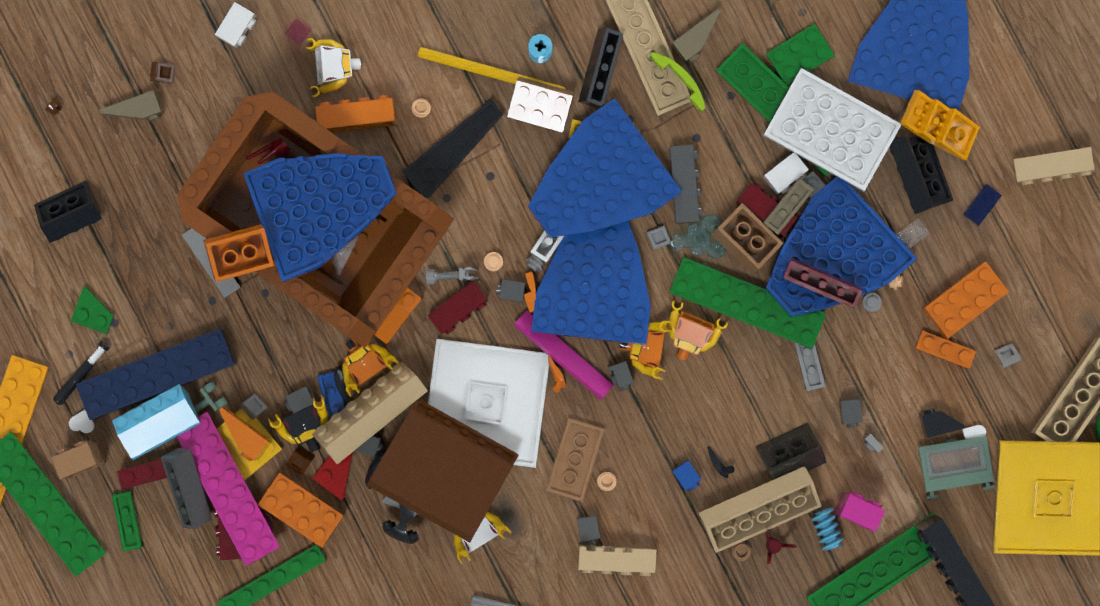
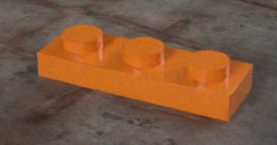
[915,330,976,369]

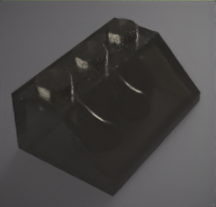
[756,423,827,481]

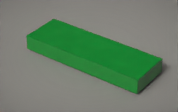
[112,491,143,552]

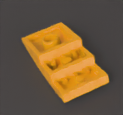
[900,90,980,161]

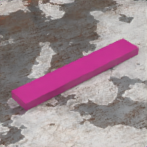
[514,310,613,400]

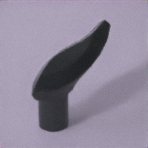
[334,366,349,402]
[707,446,735,478]

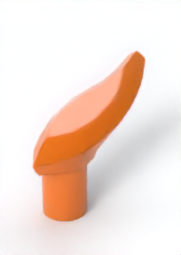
[548,356,566,393]

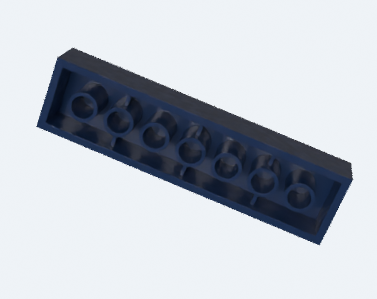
[76,328,237,420]

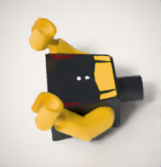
[268,395,329,453]

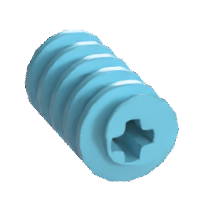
[528,34,552,63]
[811,507,844,550]

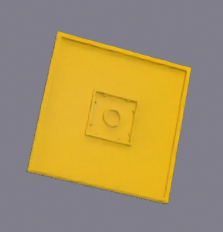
[993,440,1100,556]

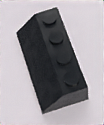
[890,133,954,214]

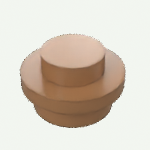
[732,542,751,561]

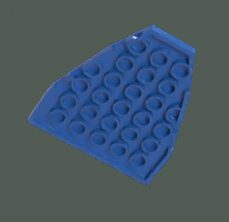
[848,0,969,111]
[528,98,682,238]
[243,153,397,282]
[765,177,917,317]
[531,221,651,345]

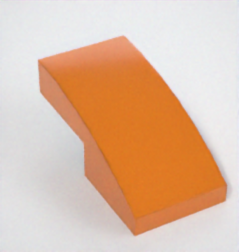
[524,271,536,313]

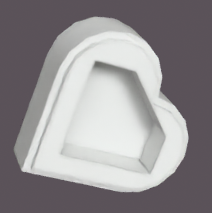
[69,409,95,433]
[962,425,986,449]

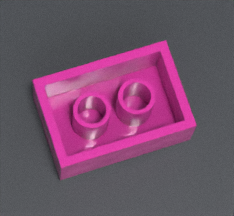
[834,491,885,532]

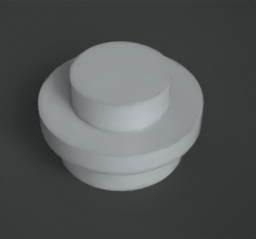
[526,255,544,272]
[862,293,882,312]

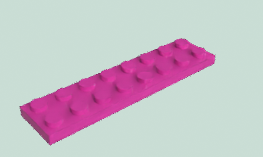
[177,412,281,566]

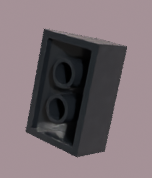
[34,181,102,243]

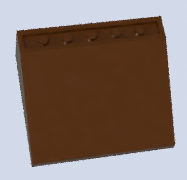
[367,399,519,543]

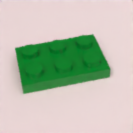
[766,24,835,86]

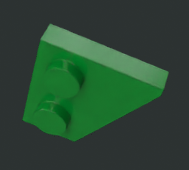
[71,287,114,335]

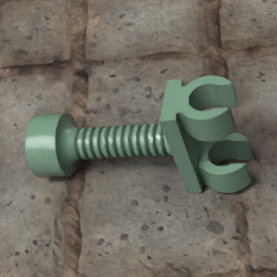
[194,382,228,413]

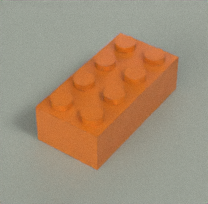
[315,95,397,133]
[922,261,1009,339]
[258,472,345,548]

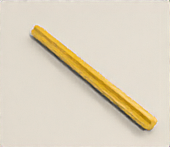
[418,47,565,89]

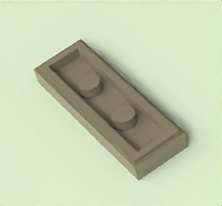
[763,178,814,234]

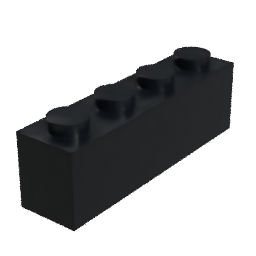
[578,28,623,108]

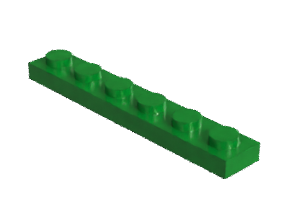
[217,544,327,606]

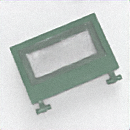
[918,436,994,500]

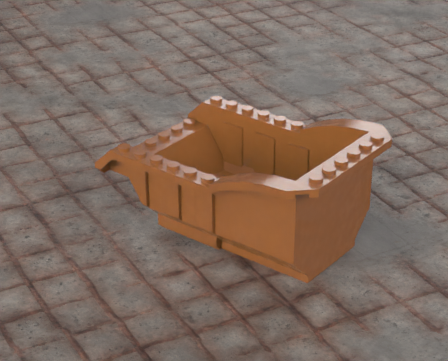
[177,92,454,347]

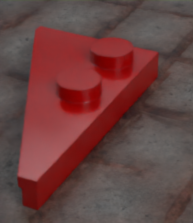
[313,453,353,500]

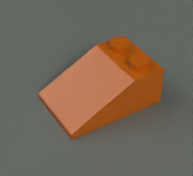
[375,288,423,344]
[219,407,272,461]

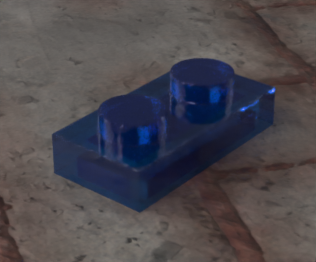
[963,184,1002,226]

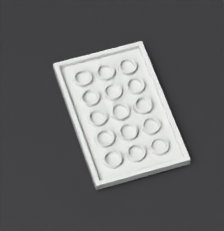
[763,68,901,192]

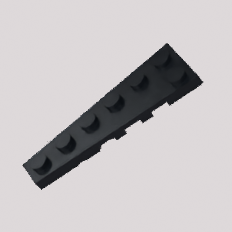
[402,100,503,199]

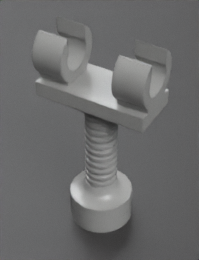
[426,267,479,285]

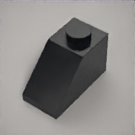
[919,408,965,438]

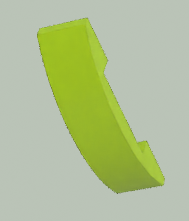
[649,52,705,113]

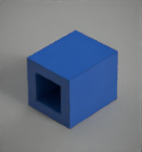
[672,460,701,491]

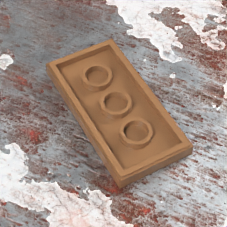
[546,418,605,502]

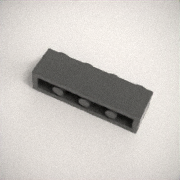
[669,145,702,224]
[161,448,212,529]

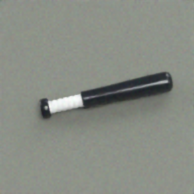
[53,341,110,405]

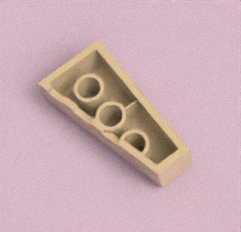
[1014,147,1096,186]
[578,545,657,576]

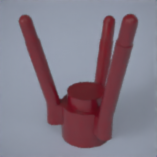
[246,138,290,164]
[765,532,797,564]

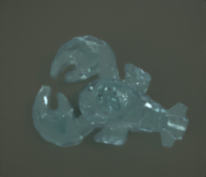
[671,215,726,259]

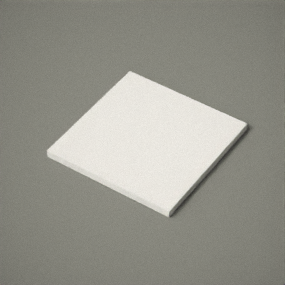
[428,339,549,468]

